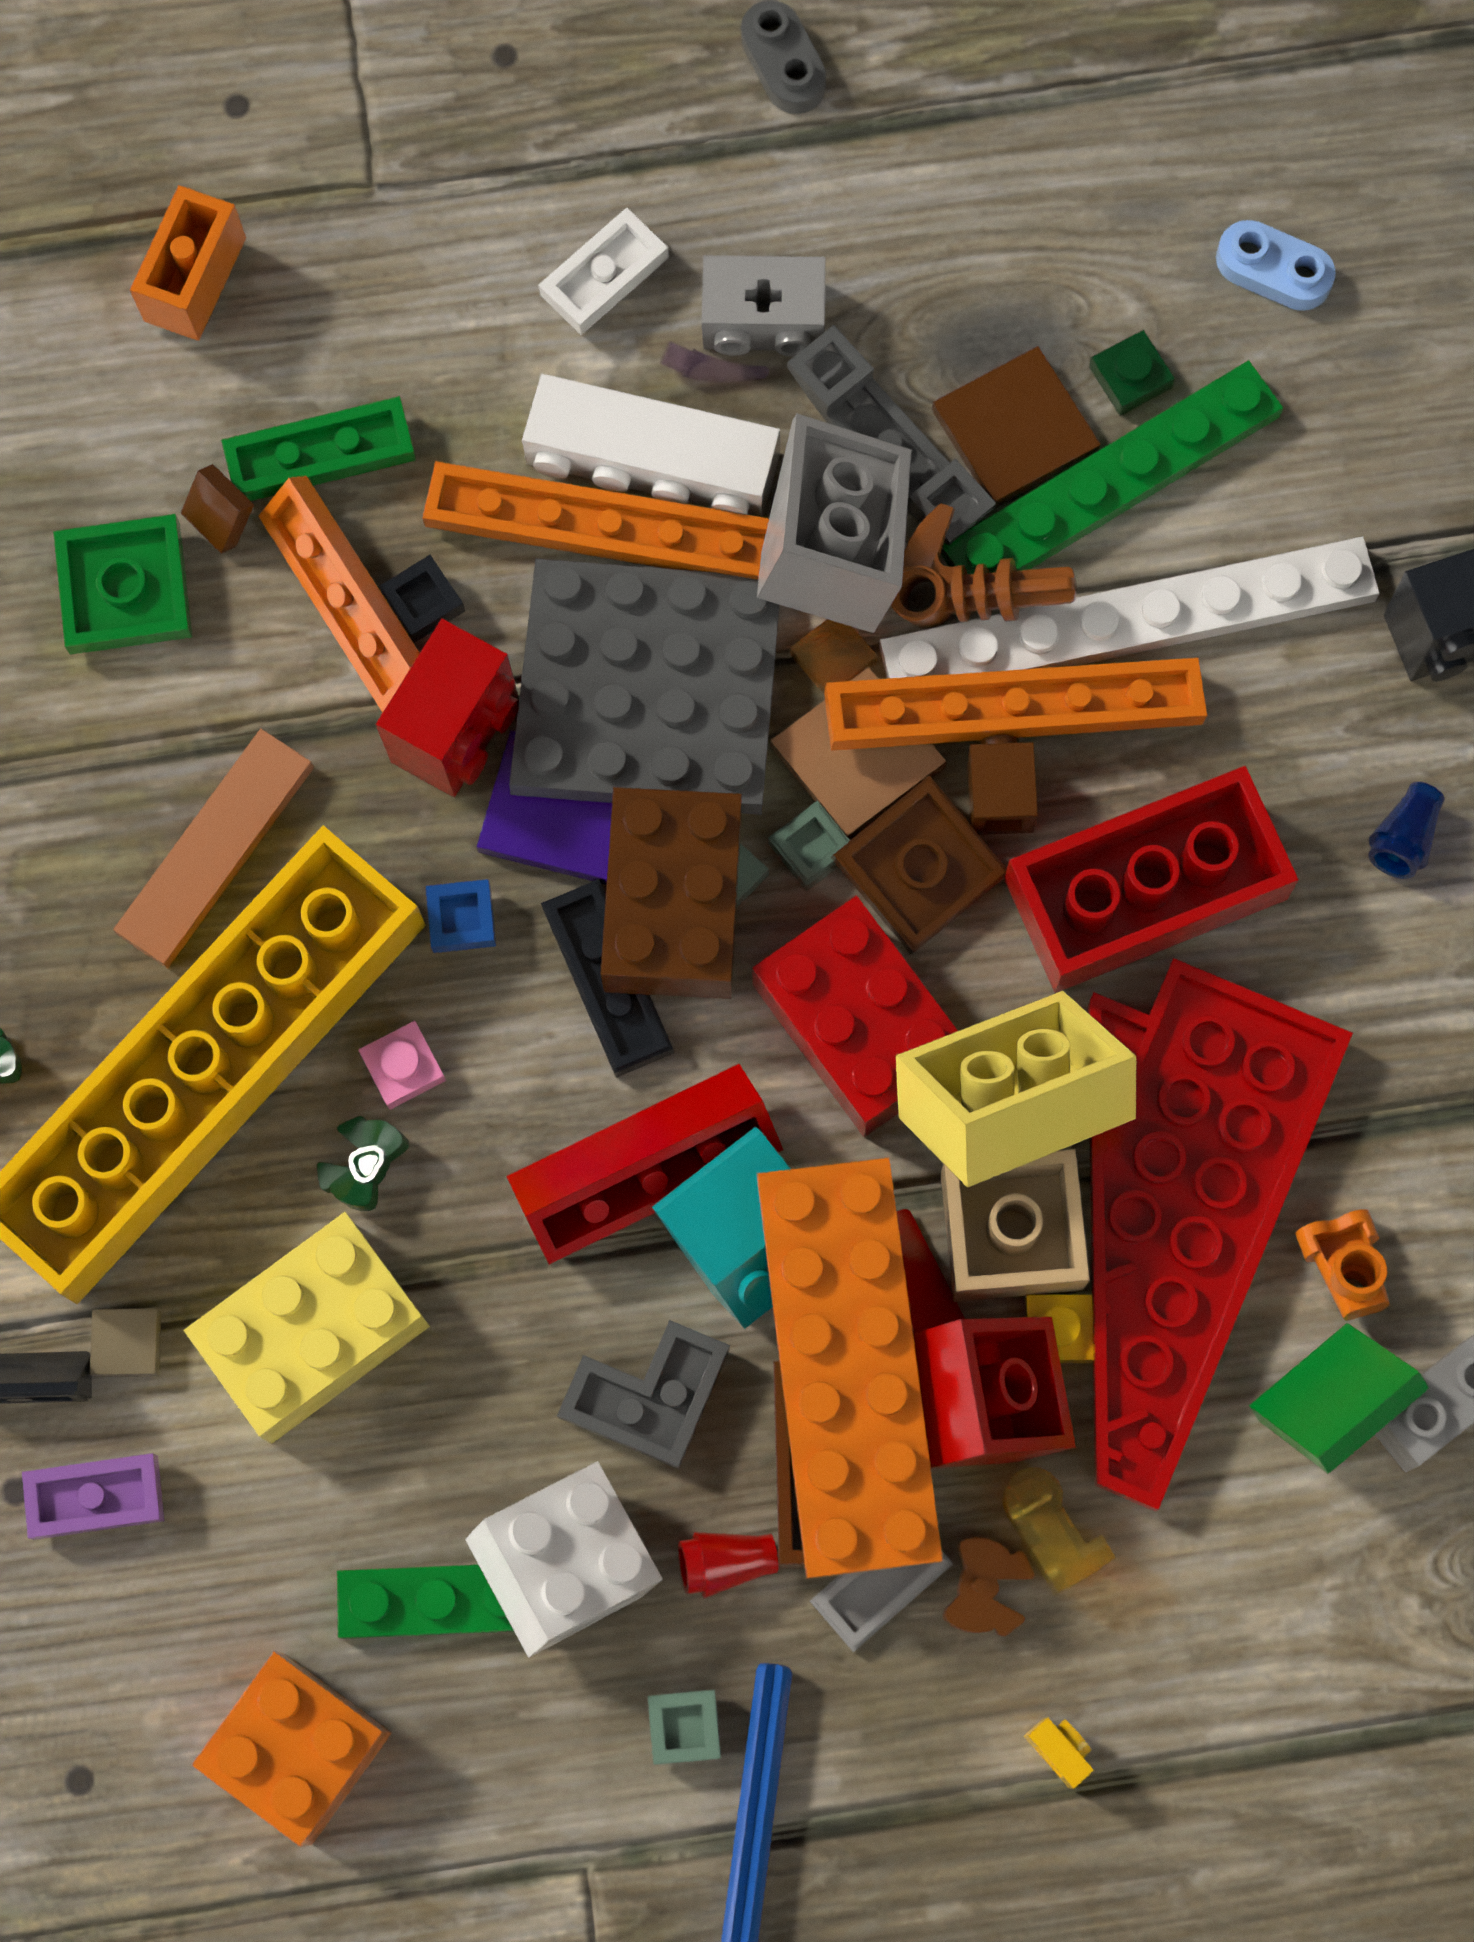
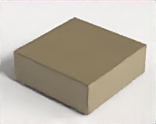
[90,1309,161,1377]

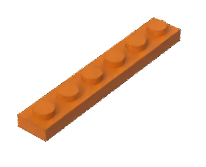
[422,461,769,580]
[824,658,1207,751]

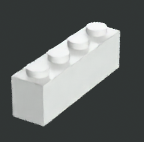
[522,373,780,517]

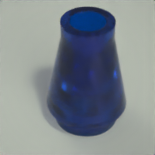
[1368,782,1445,879]

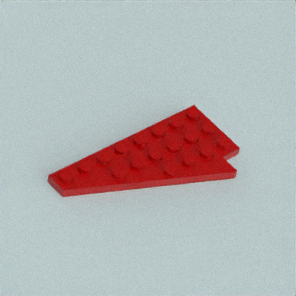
[1088,958,1353,1512]

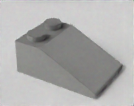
[757,413,911,633]

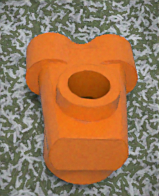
[1295,1209,1390,1321]

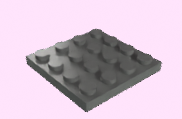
[509,558,780,815]

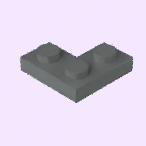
[557,1320,730,1469]

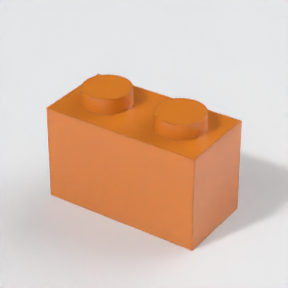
[130,185,247,341]

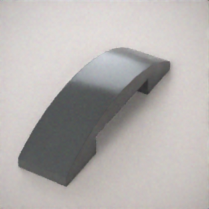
[787,325,996,545]

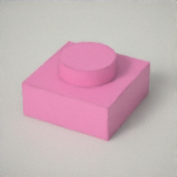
[358,1021,446,1110]

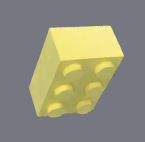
[896,991,1136,1188]
[183,1212,430,1444]

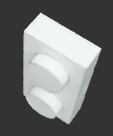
[538,207,669,335]

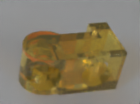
[1002,1467,1116,1597]

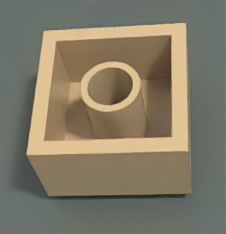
[941,1149,1089,1302]

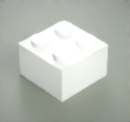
[465,1461,663,1658]

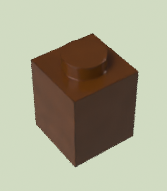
[967,735,1038,835]

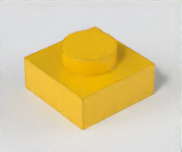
[1025,1295,1094,1363]
[1024,1717,1094,1789]

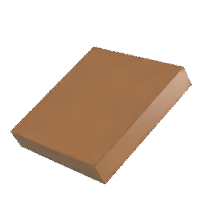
[770,667,946,840]

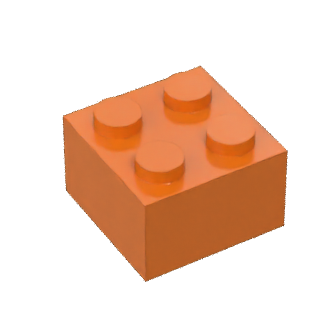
[192,1651,392,1847]

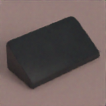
[0,1351,92,1404]

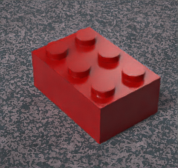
[752,895,958,1137]

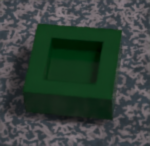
[1089,329,1175,416]

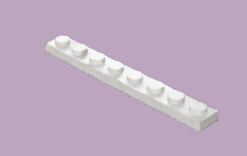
[880,536,1379,679]

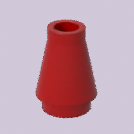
[678,1532,779,1599]

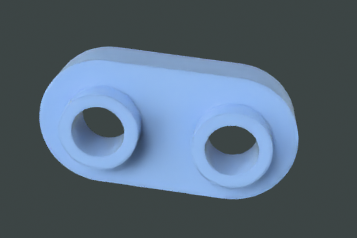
[1216,220,1335,310]

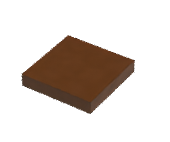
[932,346,1101,509]
[831,775,1007,954]

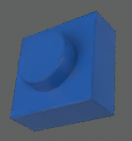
[426,879,496,953]

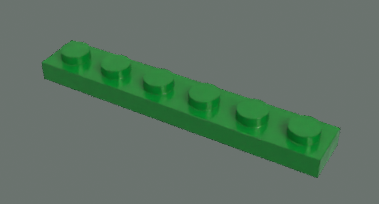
[941,360,1283,574]

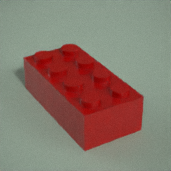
[1005,765,1299,993]

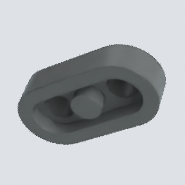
[741,0,826,114]

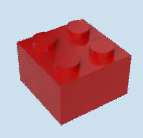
[375,618,519,798]
[913,1316,1076,1469]

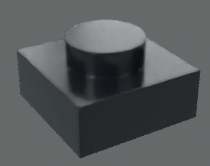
[378,555,465,643]

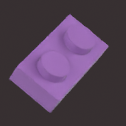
[22,1453,164,1540]

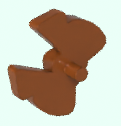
[942,1537,1035,1637]

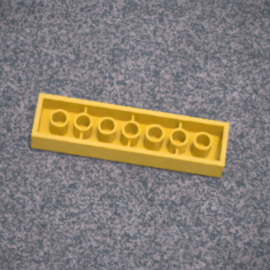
[0,825,426,1305]

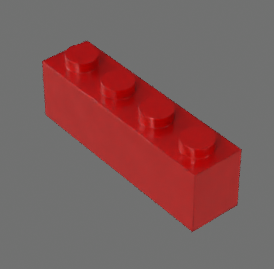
[506,1063,784,1265]

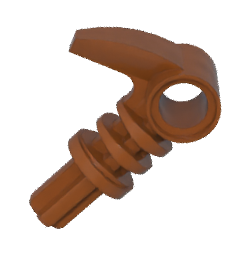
[891,503,1077,629]

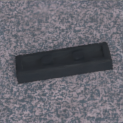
[541,879,674,1078]

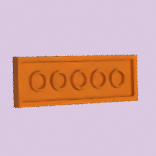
[757,1158,943,1579]

